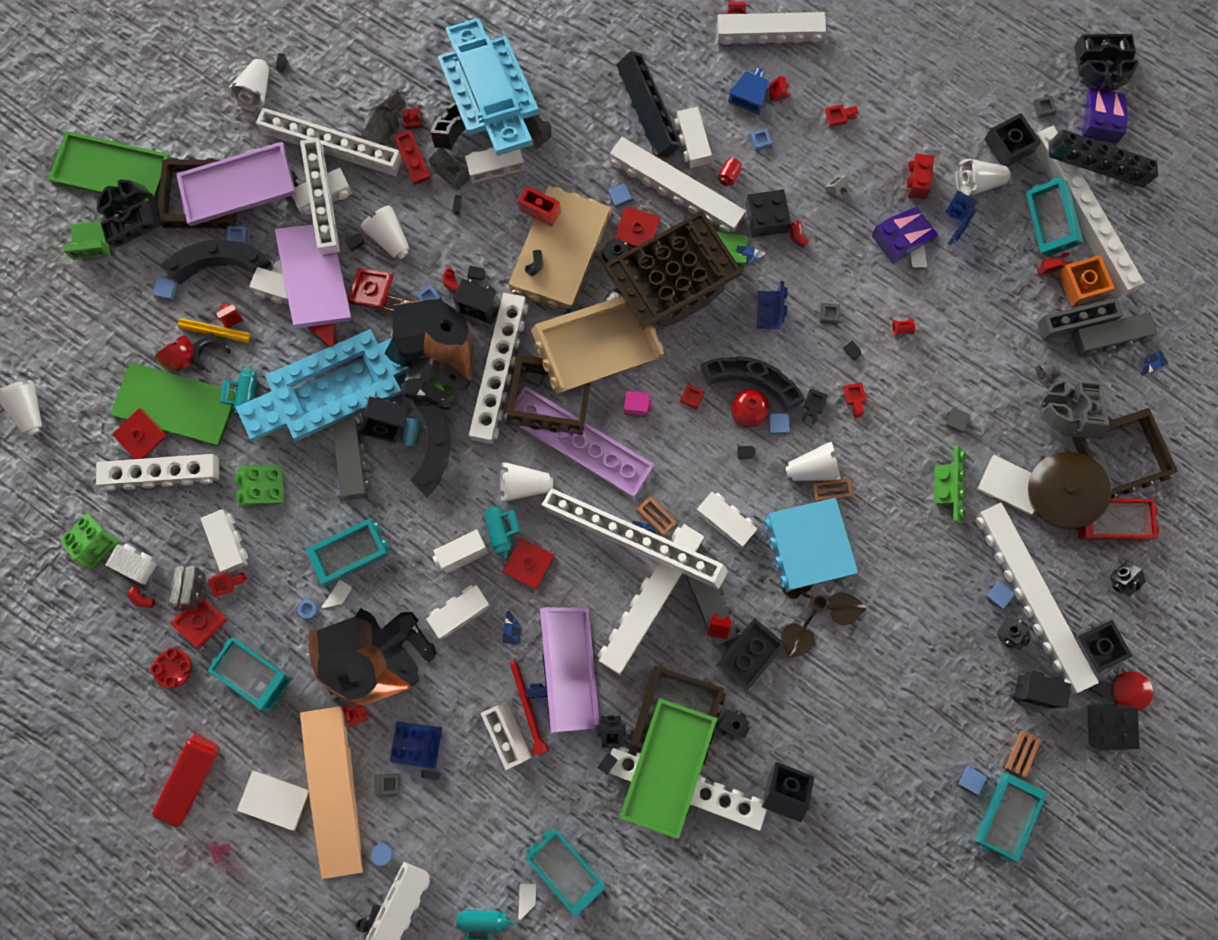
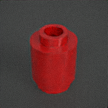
[718,158,742,186]

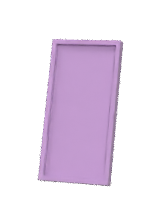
[177,142,296,226]
[275,224,351,329]
[540,607,600,733]

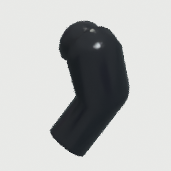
[525,250,543,276]
[355,904,382,932]

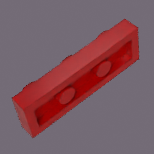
[394,129,431,185]

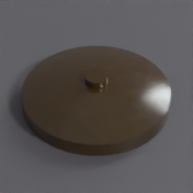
[1028,452,1111,529]

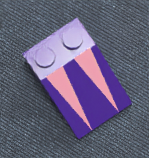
[1082,87,1128,143]
[871,206,938,264]

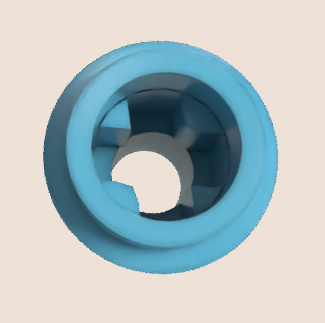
[403,418,421,447]

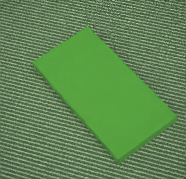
[48,131,171,203]
[110,362,236,447]
[619,698,717,839]

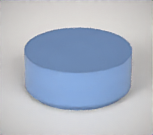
[297,599,319,620]
[371,844,393,866]

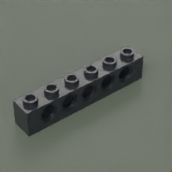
[1048,129,1158,188]

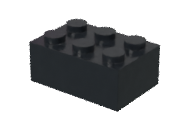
[715,618,786,692]

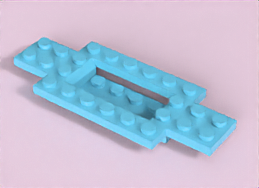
[438,18,539,156]
[236,329,409,442]

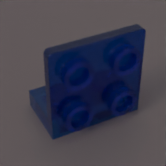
[945,191,978,245]
[757,281,788,329]
[526,654,548,699]
[390,721,442,768]

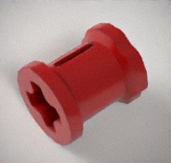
[892,318,915,337]

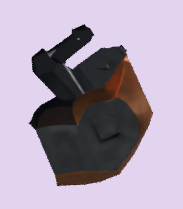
[384,299,472,410]
[309,607,437,706]

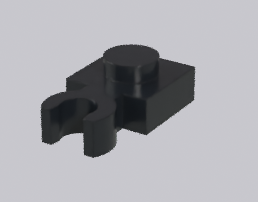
[802,389,828,425]

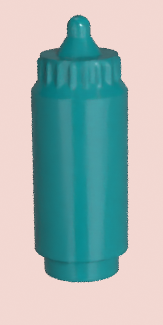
[220,365,258,416]
[484,506,520,560]
[456,909,515,940]

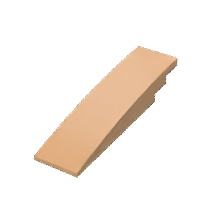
[300,706,363,879]

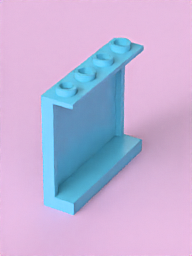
[764,498,858,592]

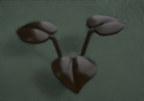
[780,583,867,657]

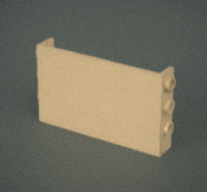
[509,186,611,312]
[531,296,664,394]

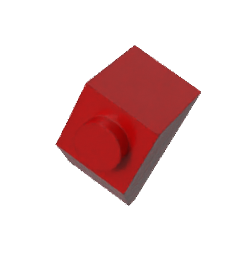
[307,323,337,347]

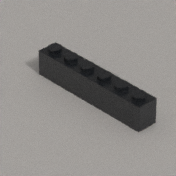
[616,51,682,158]

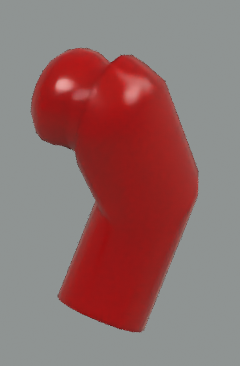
[443,268,459,293]

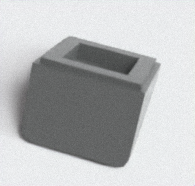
[374,773,399,795]

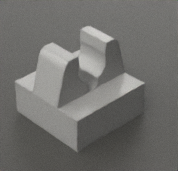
[824,175,850,198]

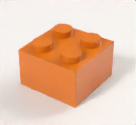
[1058,255,1115,307]

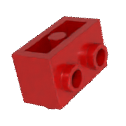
[906,153,934,199]
[518,186,561,227]

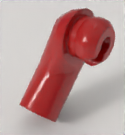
[790,221,809,248]
[127,586,155,608]

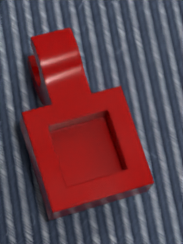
[825,104,859,128]
[1037,252,1073,276]
[843,383,866,419]
[207,572,247,597]

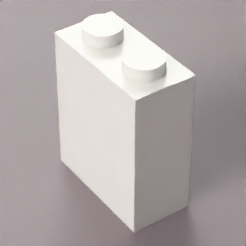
[433,530,489,573]

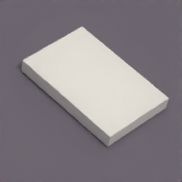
[977,455,1034,515]
[237,771,309,831]

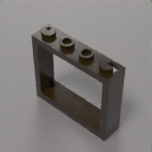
[157,158,237,229]
[506,355,591,435]
[1072,408,1178,499]
[630,666,726,764]

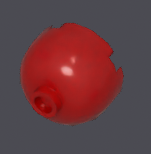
[154,335,194,371]
[731,389,769,428]

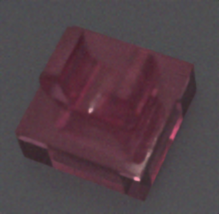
[208,841,231,865]

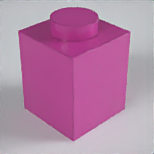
[624,391,652,417]

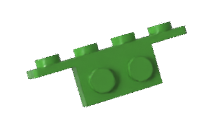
[934,446,966,525]

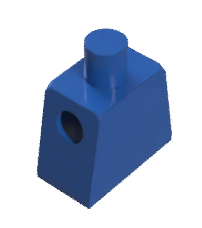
[728,68,768,115]

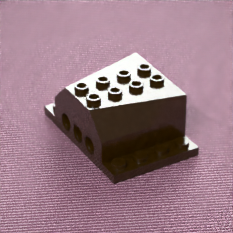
[604,210,742,330]

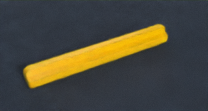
[177,318,251,343]

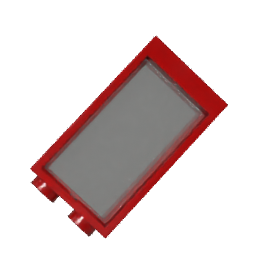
[1078,499,1159,541]

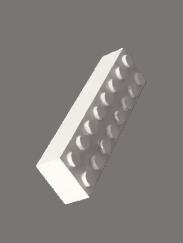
[598,524,704,676]

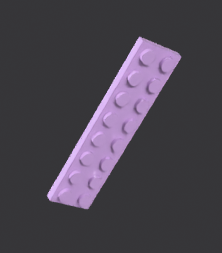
[504,386,654,498]

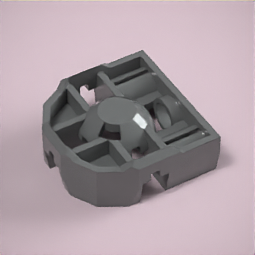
[1040,380,1109,439]

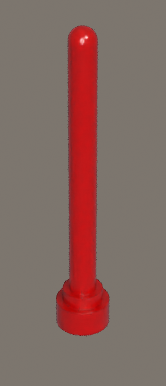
[510,661,550,756]

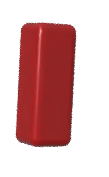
[152,734,220,827]

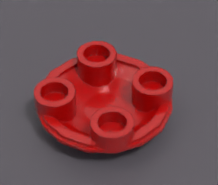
[150,648,192,688]
[1112,671,1153,711]

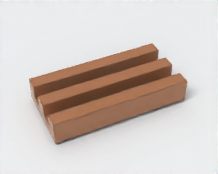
[811,478,853,503]
[636,496,678,537]
[1005,731,1041,777]

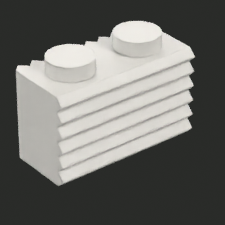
[106,543,157,584]

